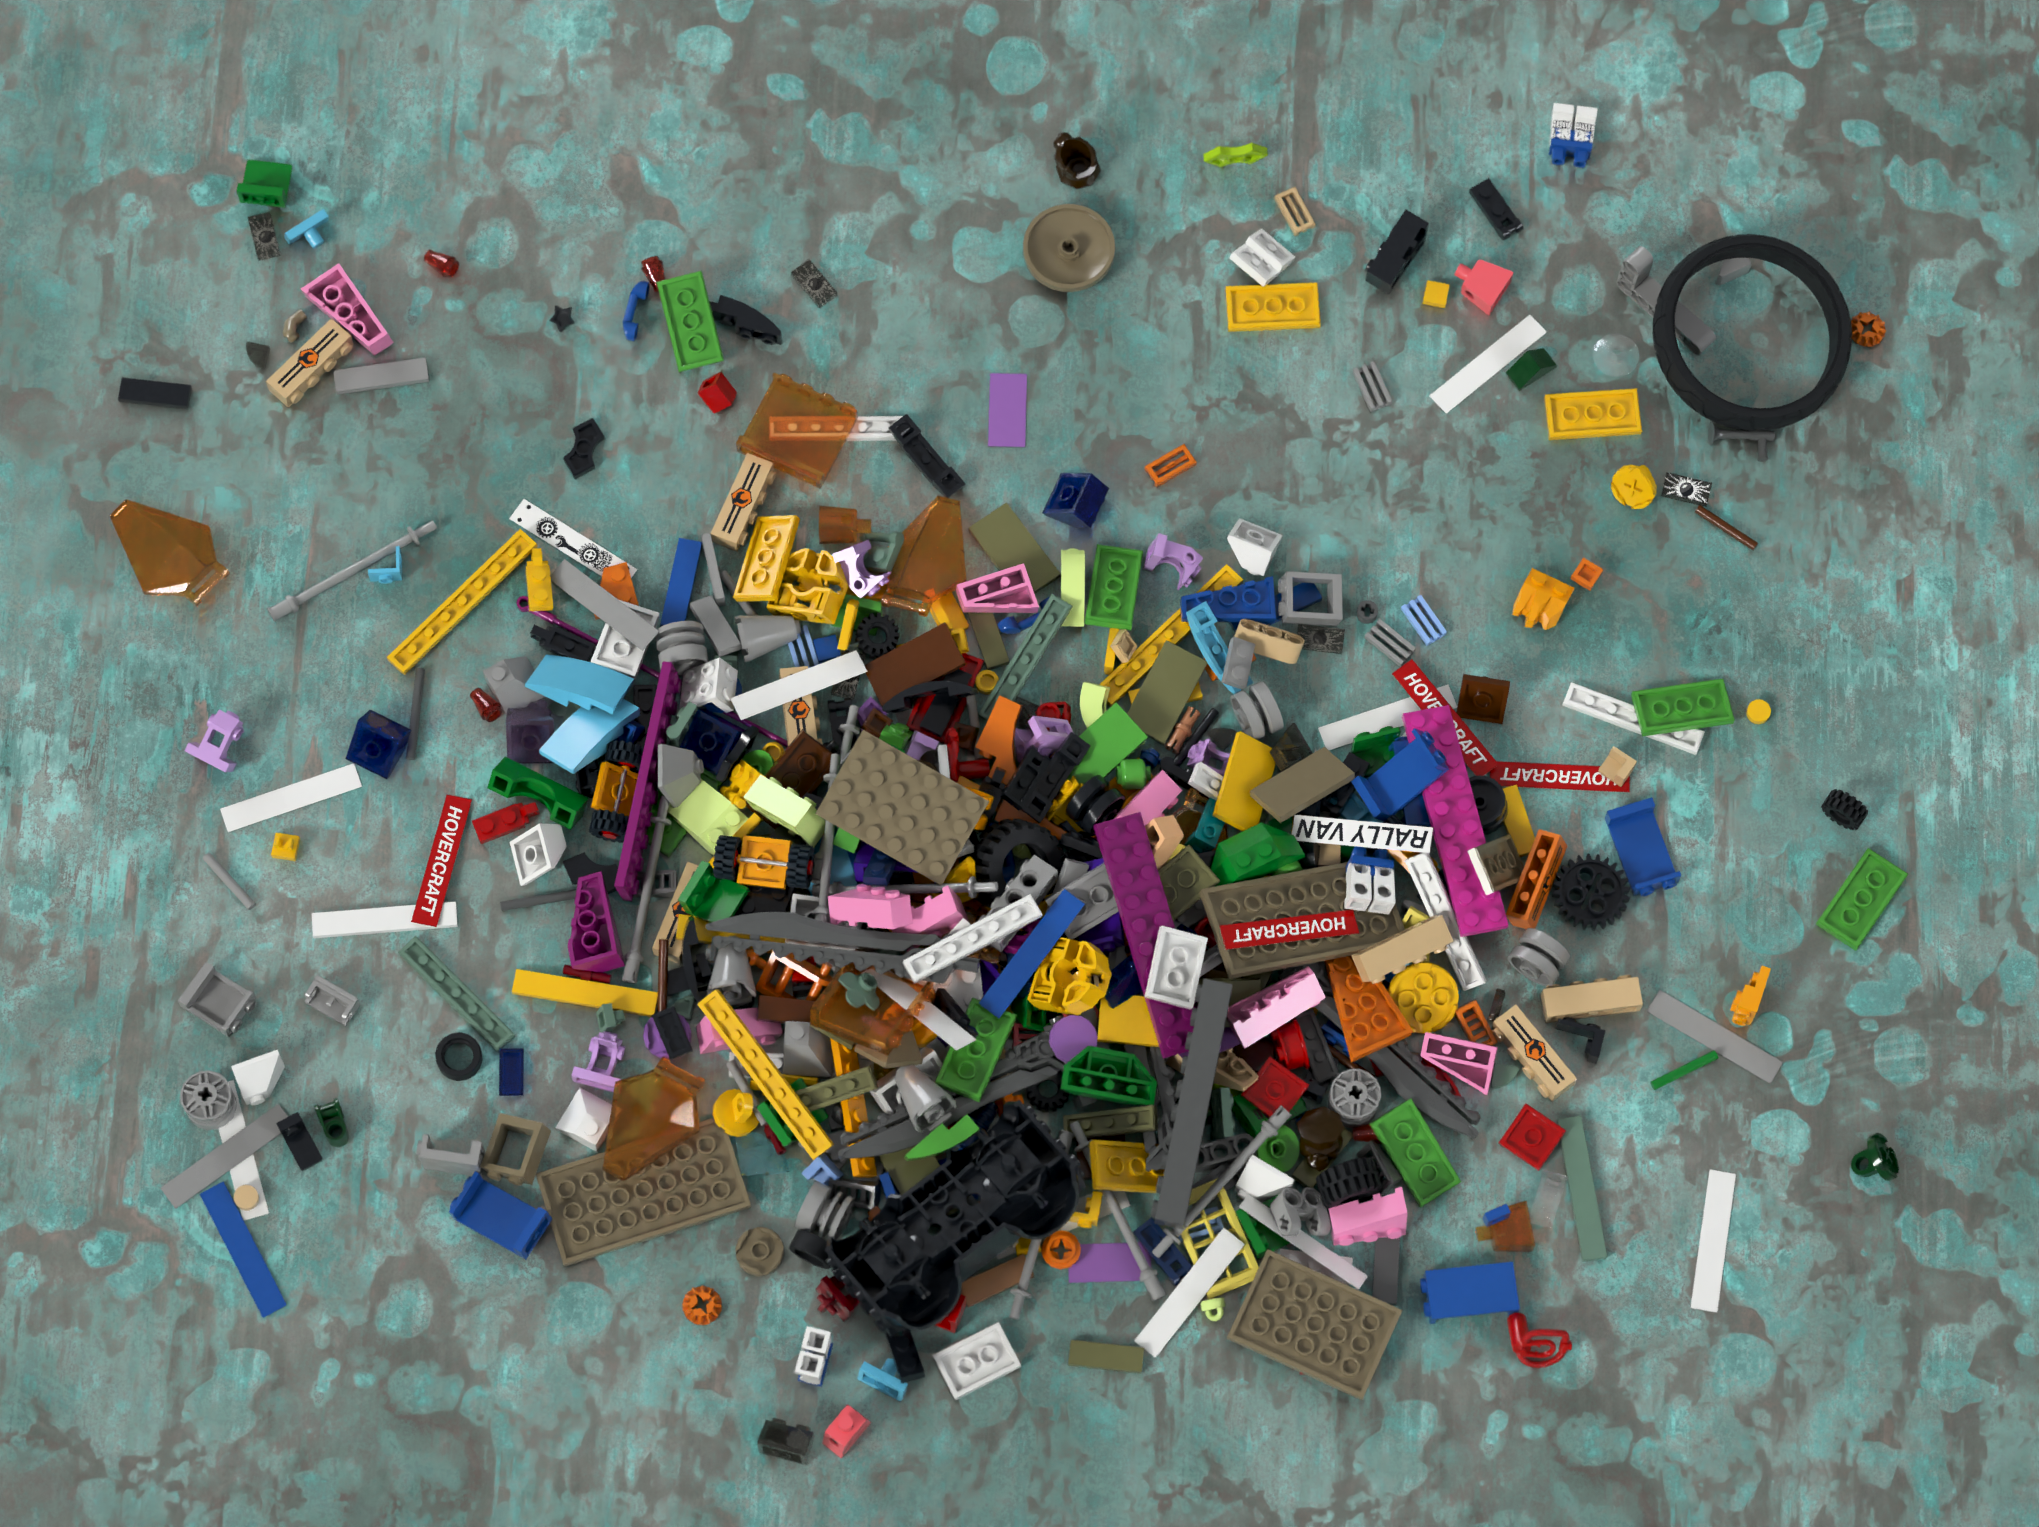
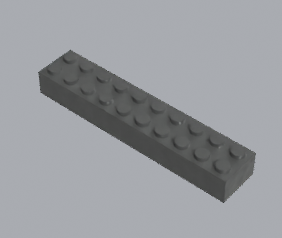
[1151,979,1233,1230]

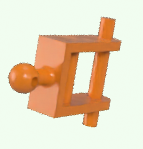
[746,948,833,1001]

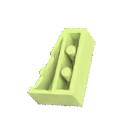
[744,775,825,848]

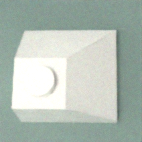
[1227,518,1283,576]
[510,823,567,886]
[231,1049,285,1106]
[555,1088,622,1152]
[1235,1155,1294,1202]

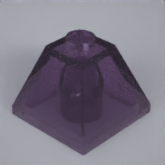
[506,708,554,764]

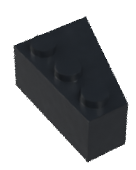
[1365,209,1429,295]

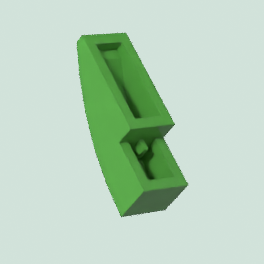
[904,1114,980,1161]

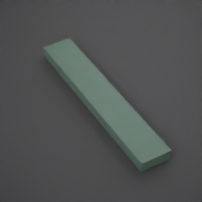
[978,594,1073,721]
[398,936,515,1052]
[1557,1116,1607,1262]

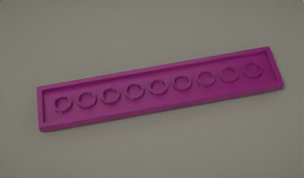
[614,661,682,902]
[1093,812,1198,1059]

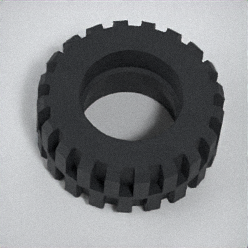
[971,818,1064,904]

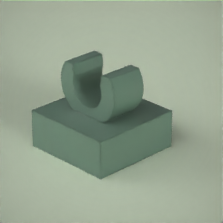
[596,1003,625,1033]

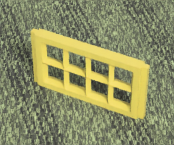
[1180,1178,1259,1300]

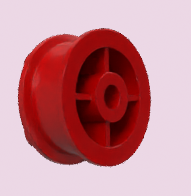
[1270,1017,1309,1070]

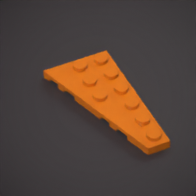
[1324,956,1413,1063]

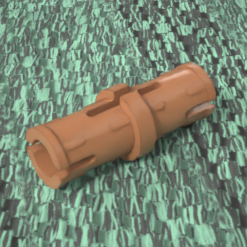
[1165,706,1201,754]

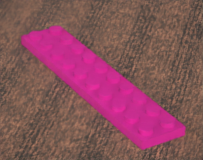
[1402,705,1509,937]

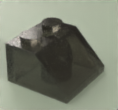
[757,1418,814,1465]

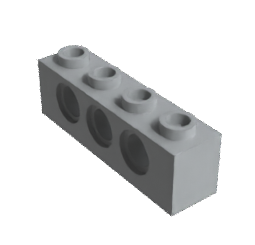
[978,855,1058,952]

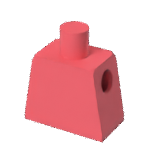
[1454,260,1514,315]
[822,1404,871,1459]

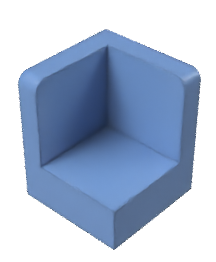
[802,1154,844,1186]

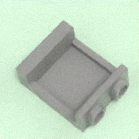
[178,962,256,1037]
[416,1134,485,1176]

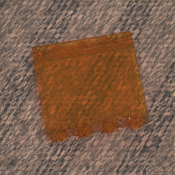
[736,372,858,489]
[810,948,935,1056]

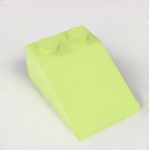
[667,779,749,856]

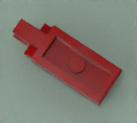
[472,802,540,844]

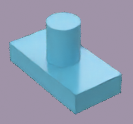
[284,209,329,249]
[857,1358,908,1402]

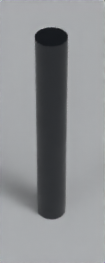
[1173,708,1219,767]

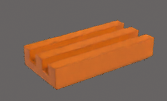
[1145,444,1197,487]

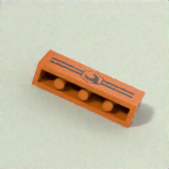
[1506,829,1567,929]

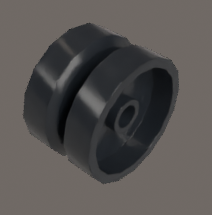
[1066,775,1125,836]
[1469,776,1508,835]

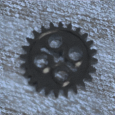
[1552,854,1630,931]

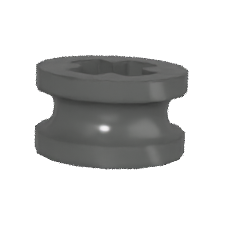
[1356,600,1378,624]

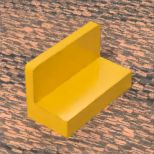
[924,588,969,631]

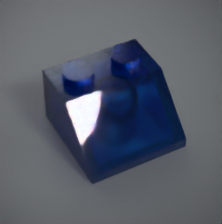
[1042,473,1109,528]
[680,709,745,773]
[346,710,412,779]

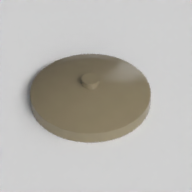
[1023,204,1115,292]

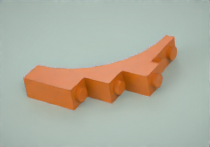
[976,695,1069,841]

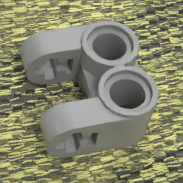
[1270,1187,1331,1236]

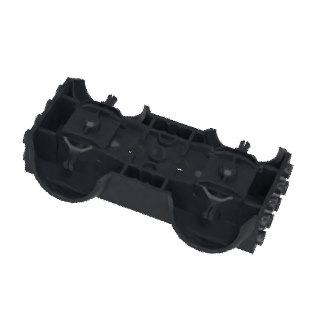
[824,1100,1086,1337]

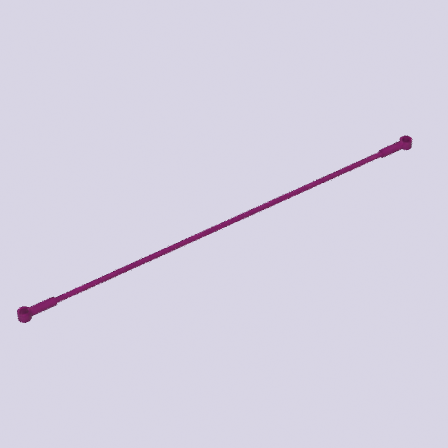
[517,596,788,747]

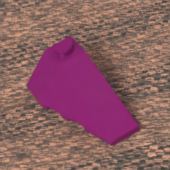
[568,871,625,973]

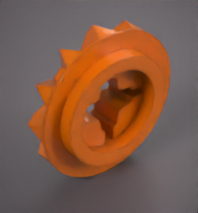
[1851,311,1886,347]
[1042,1231,1081,1270]
[682,1285,722,1325]

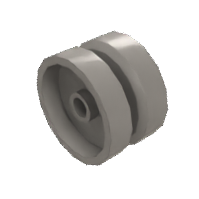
[1230,681,1284,740]
[1508,928,1570,986]

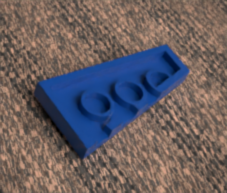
[1180,576,1276,622]

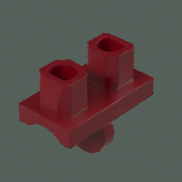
[815,1275,860,1322]

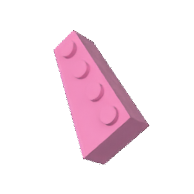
[301,263,394,356]
[1226,966,1326,1049]

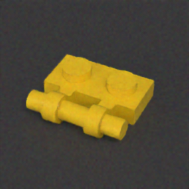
[720,759,767,809]

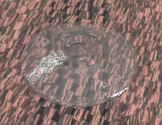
[1593,333,1639,377]

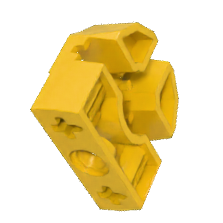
[766,548,848,625]
[1027,937,1112,1015]

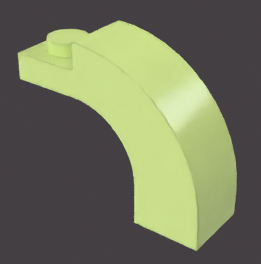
[1061,548,1085,627]
[1080,682,1145,745]

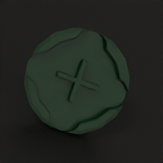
[1851,1133,1899,1181]

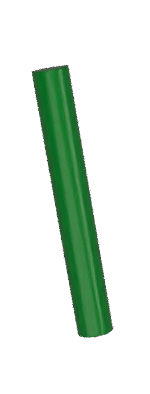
[1650,1050,1718,1090]

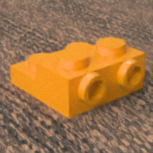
[1730,966,1771,1026]

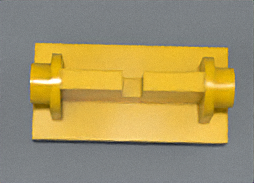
[1046,775,1084,826]

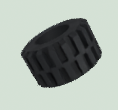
[1316,1158,1383,1208]

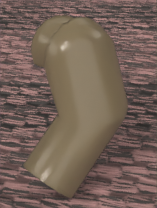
[283,309,307,342]

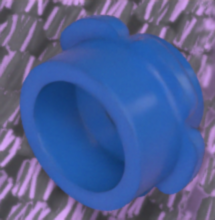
[1139,748,1161,769]

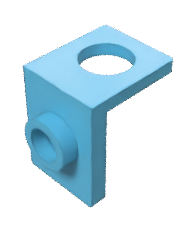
[368,546,402,584]

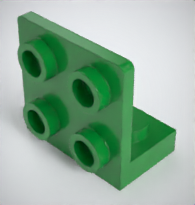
[237,160,293,208]
[1351,726,1401,778]
[678,861,749,923]
[757,1078,828,1147]
[1235,1195,1290,1260]

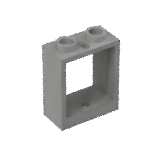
[1278,571,1343,626]

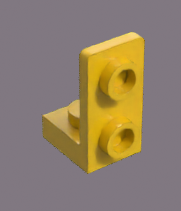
[1066,1191,1103,1228]

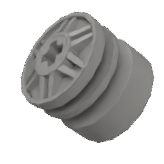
[655,621,709,676]
[1328,1069,1381,1128]
[180,1070,237,1130]
[795,1181,855,1240]

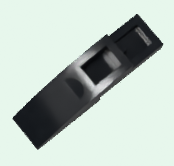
[710,295,782,345]

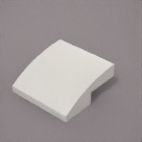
[1230,228,1295,287]

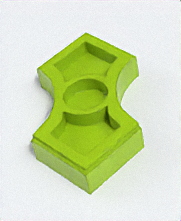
[1203,143,1268,167]

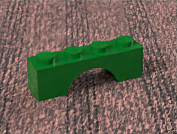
[487,757,589,830]

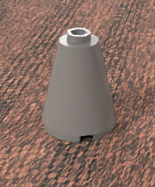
[735,615,801,662]
[707,936,756,1006]
[895,1065,957,1133]

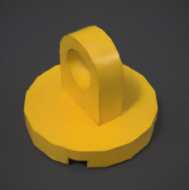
[1611,465,1657,509]
[713,1089,759,1137]

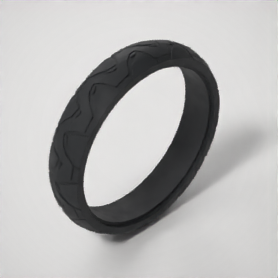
[1652,234,1852,431]

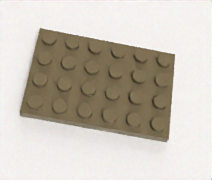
[815,730,990,885]
[1227,1249,1402,1400]

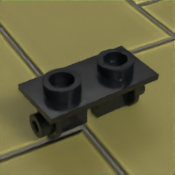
[576,759,599,799]

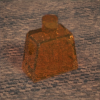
[819,506,871,544]
[1475,1201,1535,1252]

